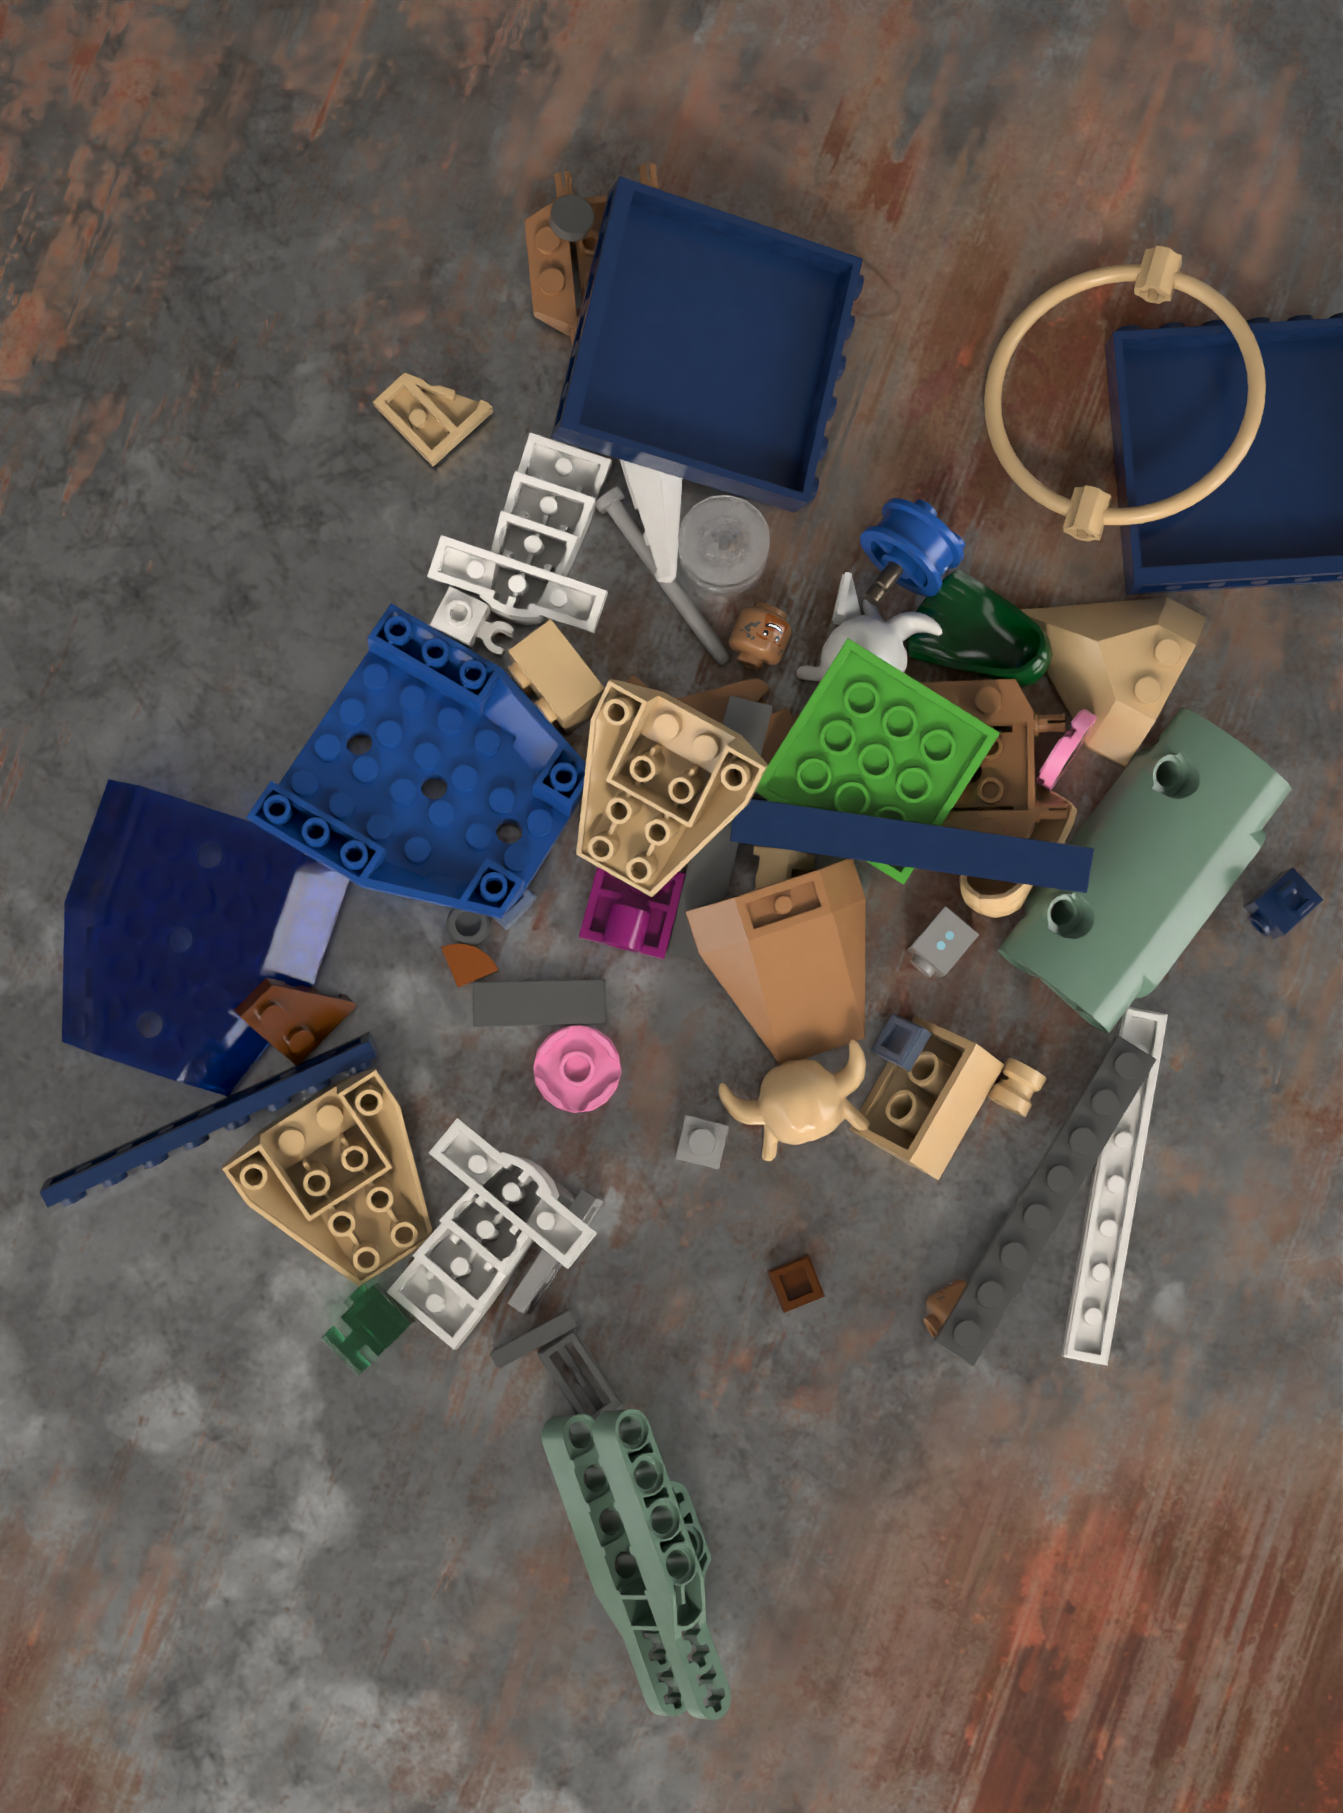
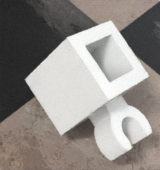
[430,586,515,658]

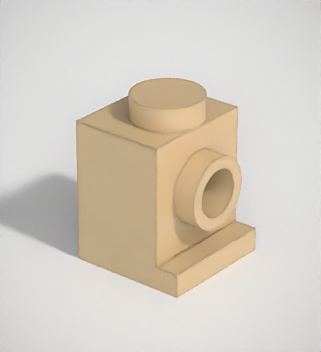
[753,846,815,890]

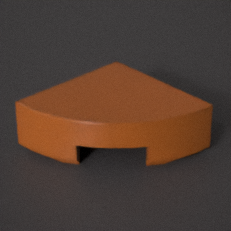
[441,944,499,988]

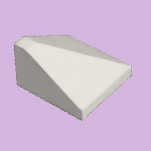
[832,572,861,625]

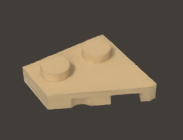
[373,373,493,467]

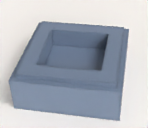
[870,1013,932,1072]

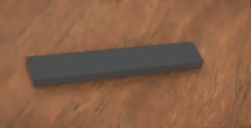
[667,696,773,962]

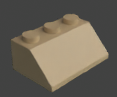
[849,1015,1004,1180]

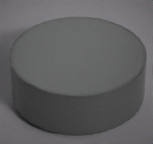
[549,195,594,242]
[446,908,491,946]

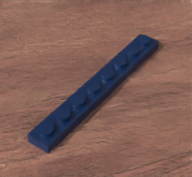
[39,1032,377,1208]

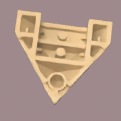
[1021,597,1206,768]

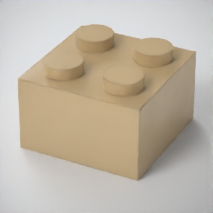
[508,619,605,737]

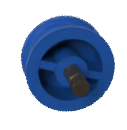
[860,498,966,606]

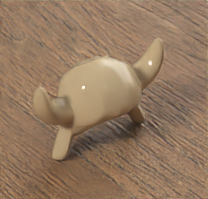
[718,1039,870,1161]

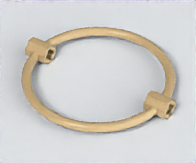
[984,246,1266,542]

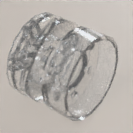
[678,495,770,603]

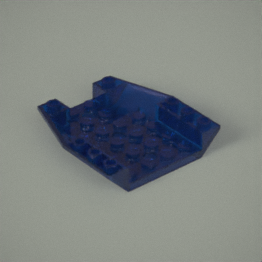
[62,779,350,1097]

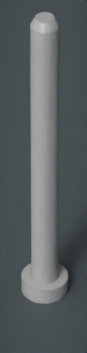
[595,487,731,666]

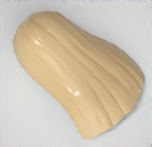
[960,786,1077,918]

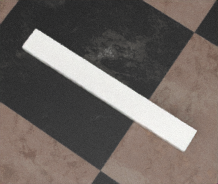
[1061,1007,1168,1366]

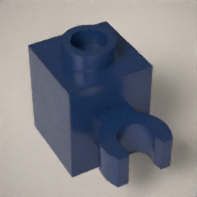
[1244,867,1323,939]

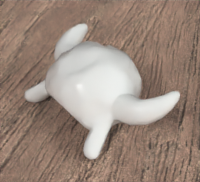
[797,599,942,682]

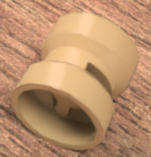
[987,1057,1047,1118]

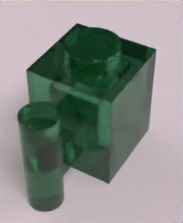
[321,1283,415,1377]

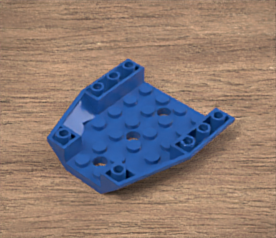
[246,603,586,919]

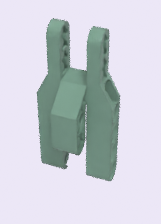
[541,1408,731,1720]

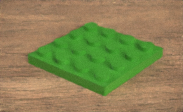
[755,638,1000,885]

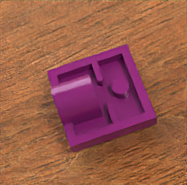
[579,867,686,960]

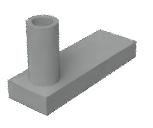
[507,1181,603,1314]

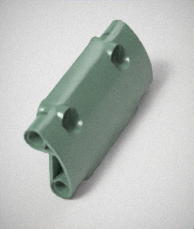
[997,708,1292,1034]

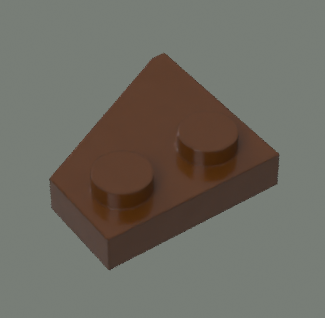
[234,978,357,1066]

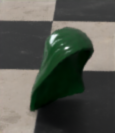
[906,569,1053,688]

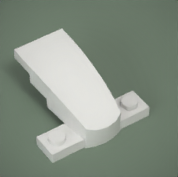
[427,433,612,634]
[387,1118,597,1350]

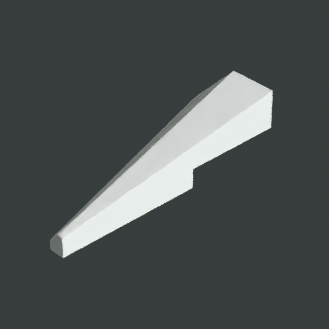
[619,459,682,583]

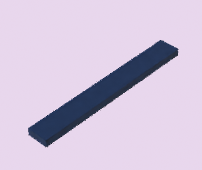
[730,799,1094,893]

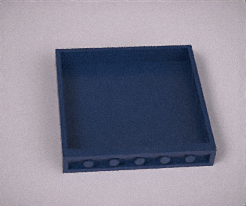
[551,176,864,513]
[1105,312,1343,595]

